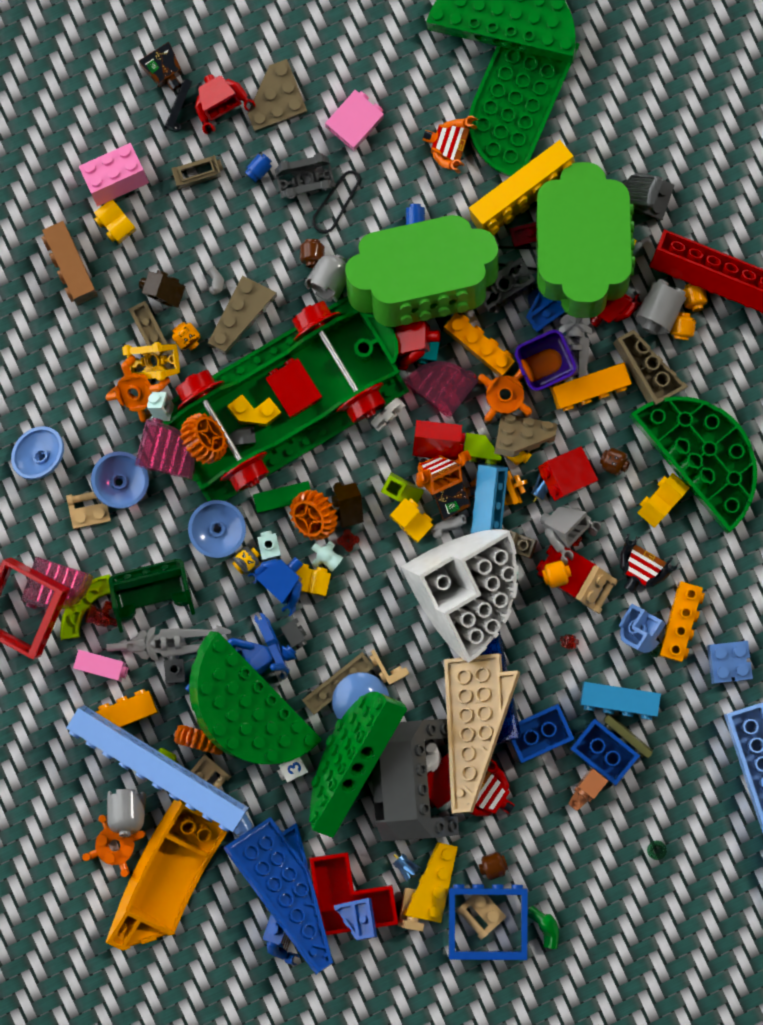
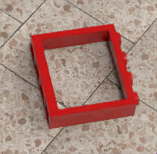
[0,557,70,660]

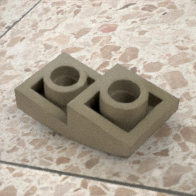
[502,528,538,559]

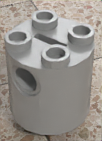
[636,279,686,335]

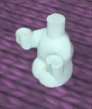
[311,541,343,572]

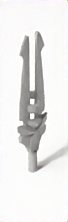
[559,314,593,408]
[106,625,231,661]

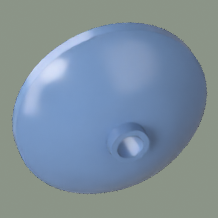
[11,426,64,480]
[91,452,149,509]
[188,500,246,558]
[332,672,389,719]

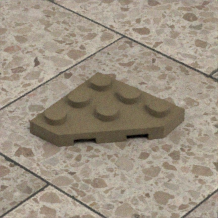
[248,59,307,132]
[494,414,557,457]

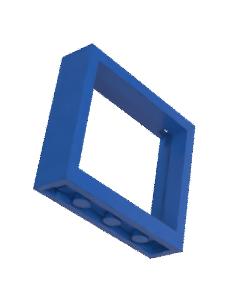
[448,884,528,960]

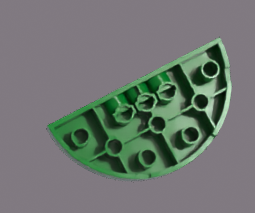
[426,0,576,64]
[629,396,757,534]
[189,631,322,764]
[309,692,407,838]

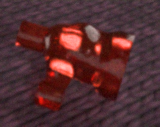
[85,601,117,627]

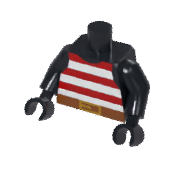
[620,534,679,593]

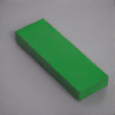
[253,481,311,514]

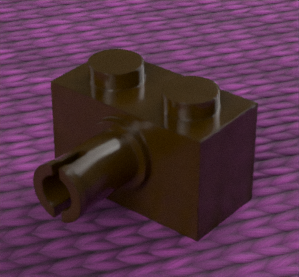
[139,270,186,308]
[331,482,364,528]

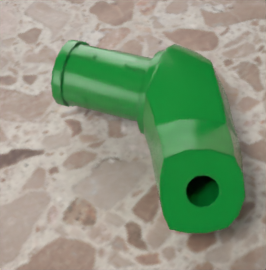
[527,906,559,949]

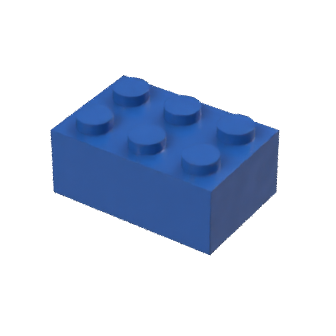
[504,704,574,763]
[569,719,640,786]

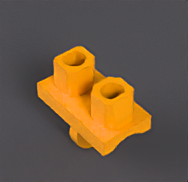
[504,471,528,506]

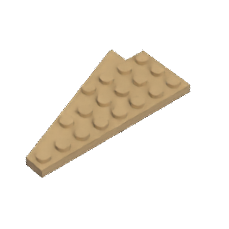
[444,653,520,814]

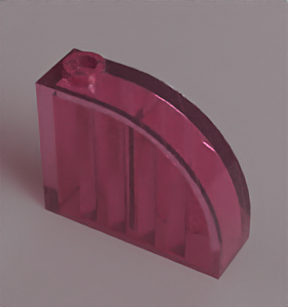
[405,361,478,419]
[135,417,196,480]
[21,557,94,610]

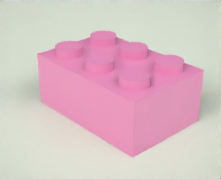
[79,143,149,207]

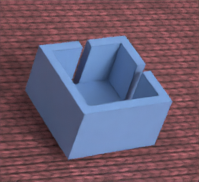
[707,641,753,684]

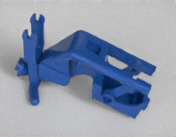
[185,613,297,692]

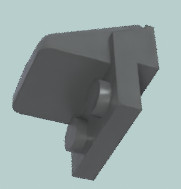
[624,173,675,221]

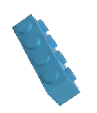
[471,464,508,534]
[580,682,661,720]

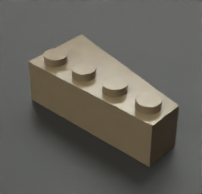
[208,275,277,355]
[613,330,688,408]

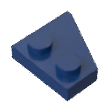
[526,291,566,333]
[334,898,377,941]

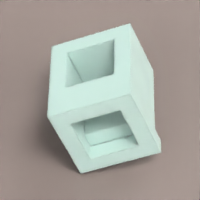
[147,392,175,421]
[257,531,281,561]

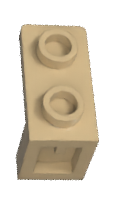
[369,649,409,685]
[398,888,424,931]

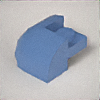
[619,604,666,653]

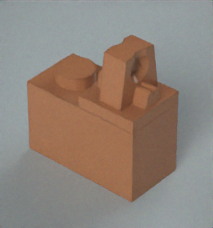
[568,769,608,811]

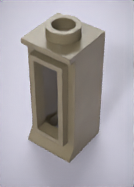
[171,155,223,190]

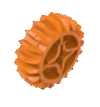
[180,413,228,465]
[289,490,338,541]
[174,725,223,755]

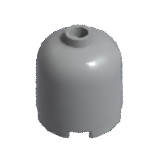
[304,254,347,302]
[107,789,146,837]

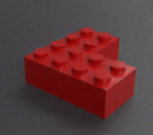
[309,852,398,935]

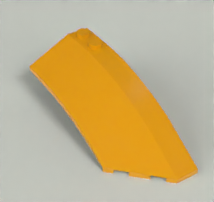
[106,799,227,951]

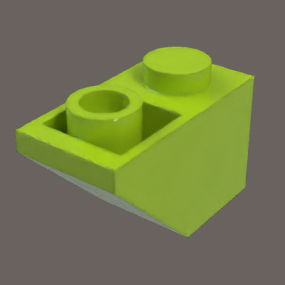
[463,433,502,465]
[381,472,425,503]

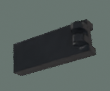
[164,78,192,132]

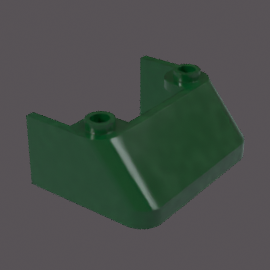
[109,559,195,633]

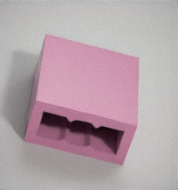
[325,90,384,152]
[73,649,129,682]

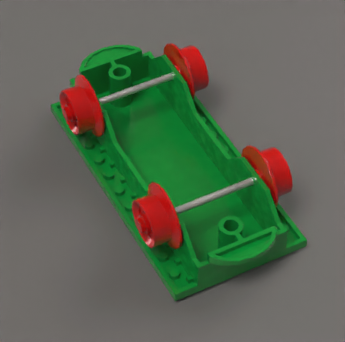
[160,296,409,501]

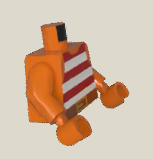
[422,116,478,174]
[416,450,472,495]

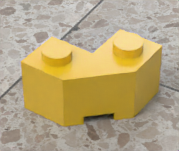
[227,394,281,427]
[637,473,690,528]
[389,498,433,543]

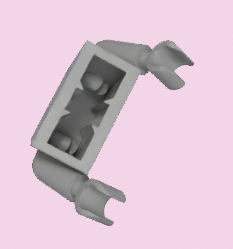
[540,507,601,565]

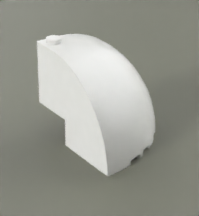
[401,529,519,663]

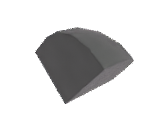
[227,426,256,448]

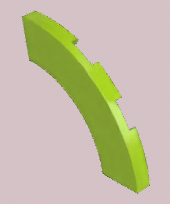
[60,574,111,640]

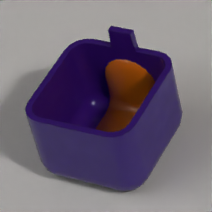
[515,330,579,391]

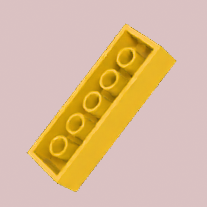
[469,140,575,235]

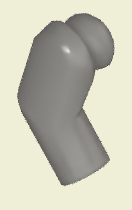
[207,266,224,295]

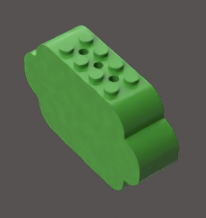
[536,162,635,318]
[345,215,498,327]

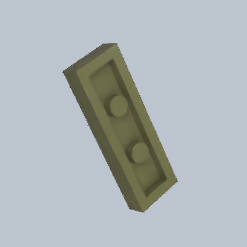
[604,714,653,758]

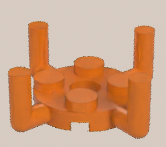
[105,355,170,422]
[477,369,532,424]
[82,815,146,877]

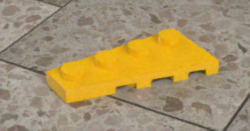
[403,842,458,923]

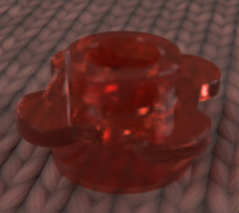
[337,529,360,552]
[560,634,579,649]

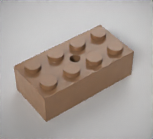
[41,221,98,305]

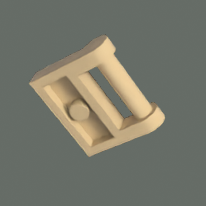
[66,492,111,529]
[575,565,618,614]
[191,754,231,789]
[455,895,506,940]

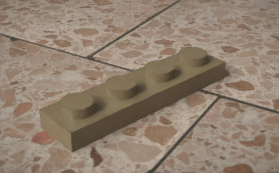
[129,301,175,369]
[302,652,374,715]

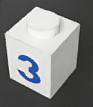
[277,756,308,783]

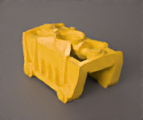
[122,342,180,381]

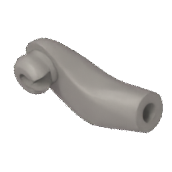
[431,515,467,538]

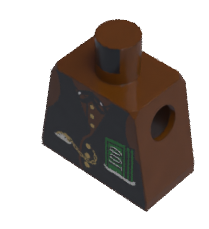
[139,42,182,91]
[434,481,476,521]

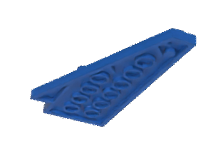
[224,817,333,975]

